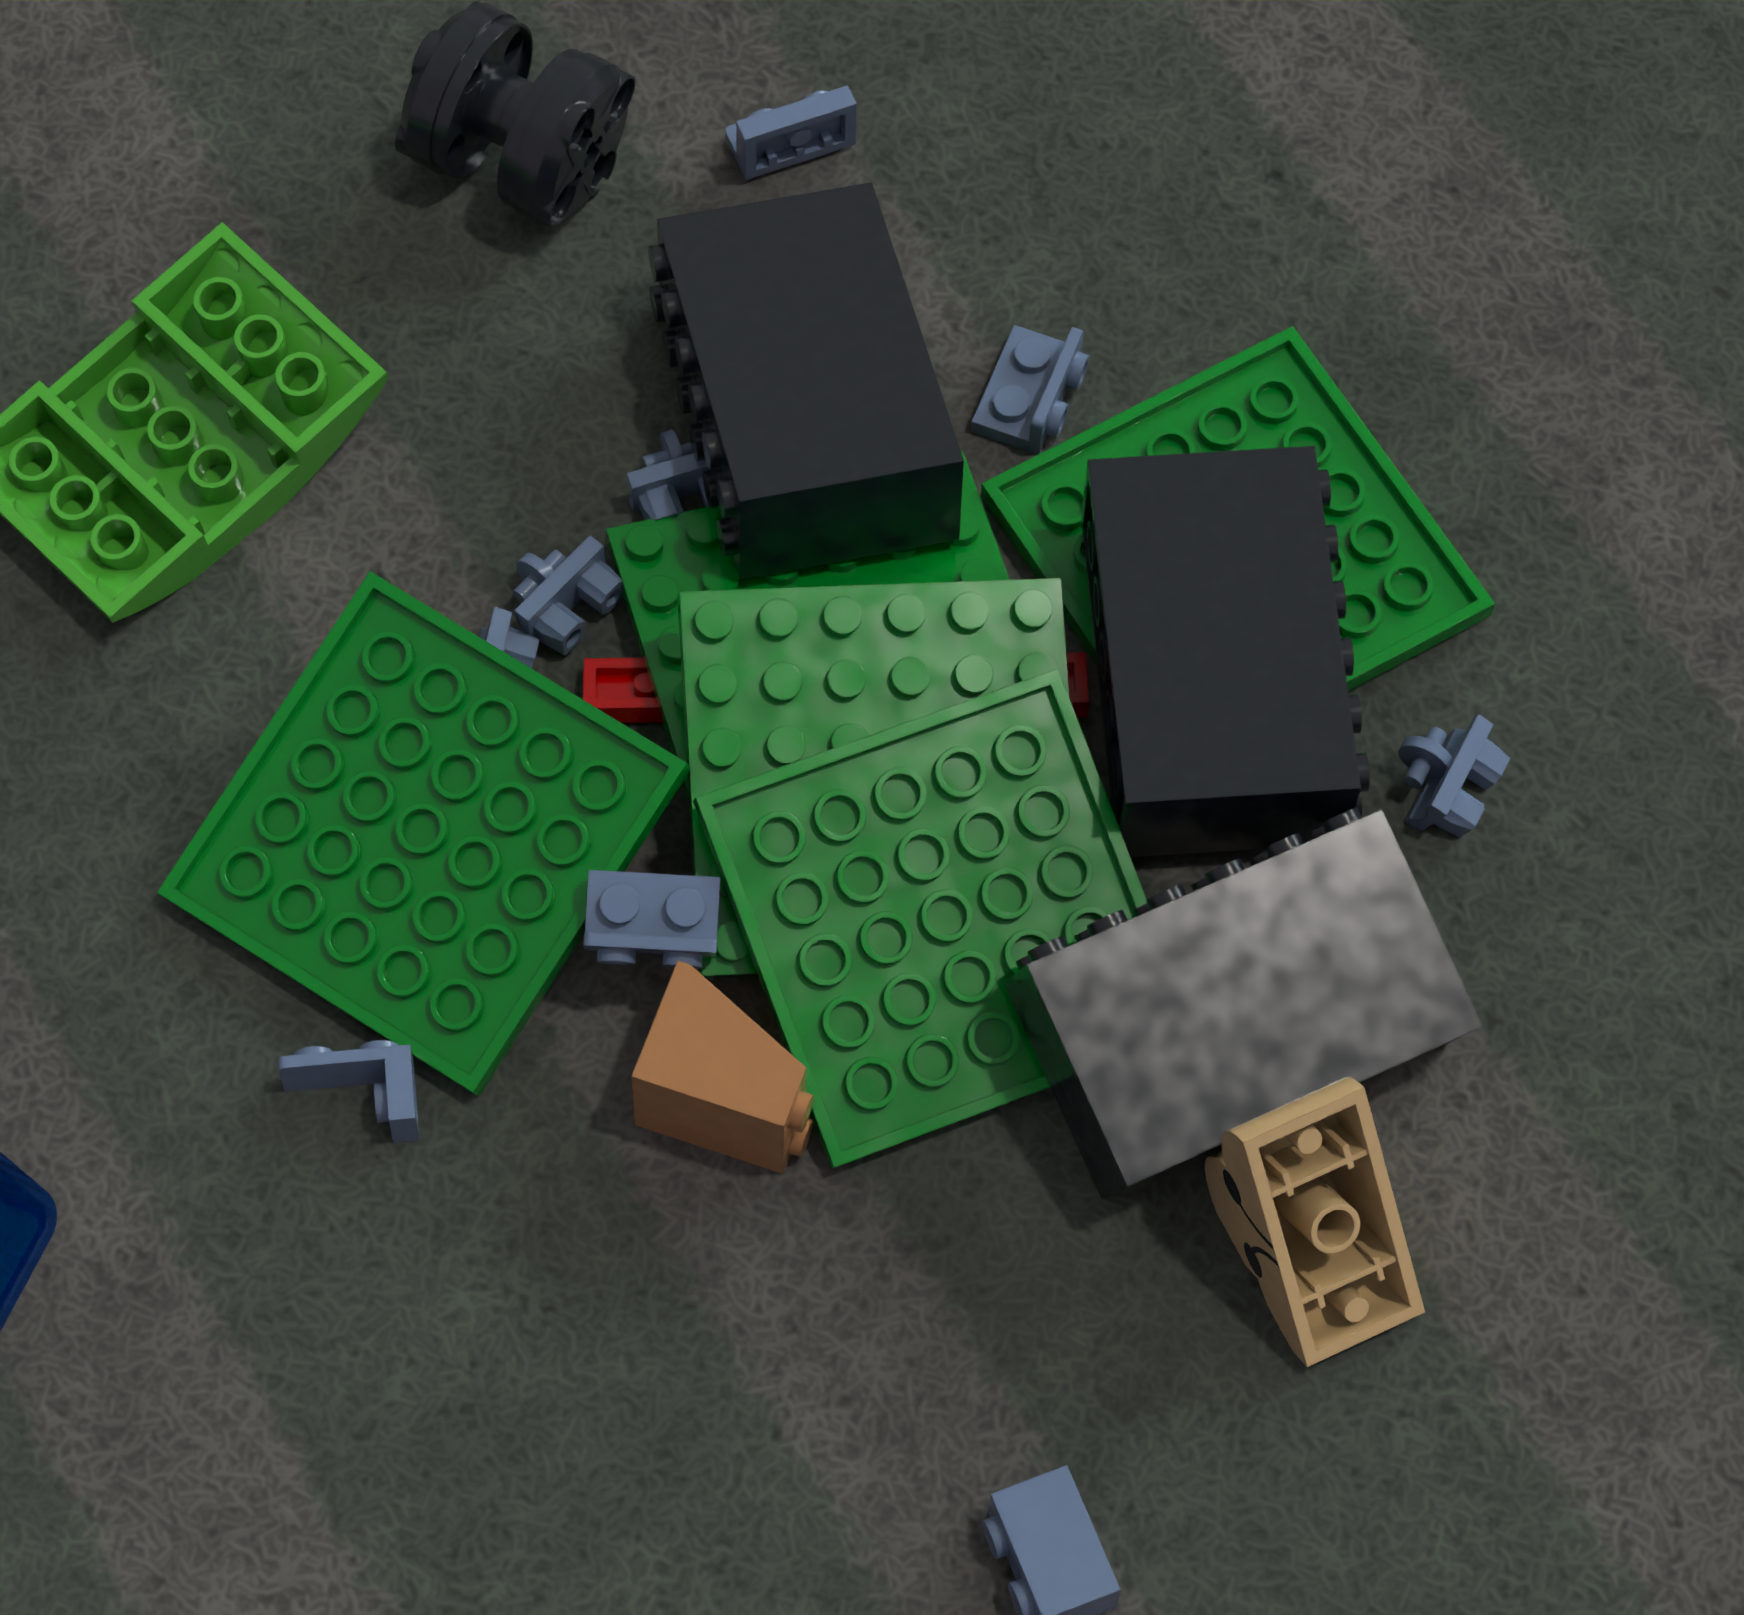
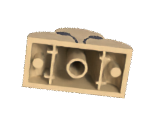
[1205,1077,1425,1367]

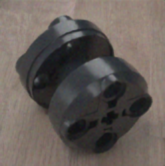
[395,1,636,228]

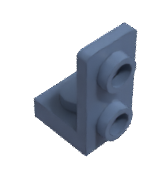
[278,1040,420,1143]

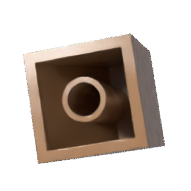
[631,961,814,1174]

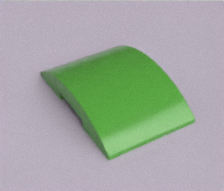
[0,222,389,623]

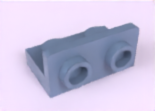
[726,85,857,180]
[971,325,1090,455]
[583,870,720,968]

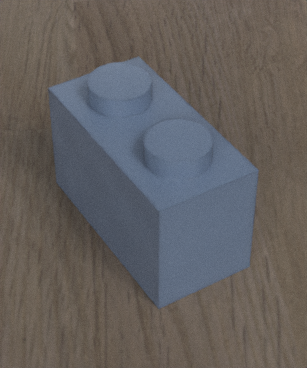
[982,1465,1121,1615]

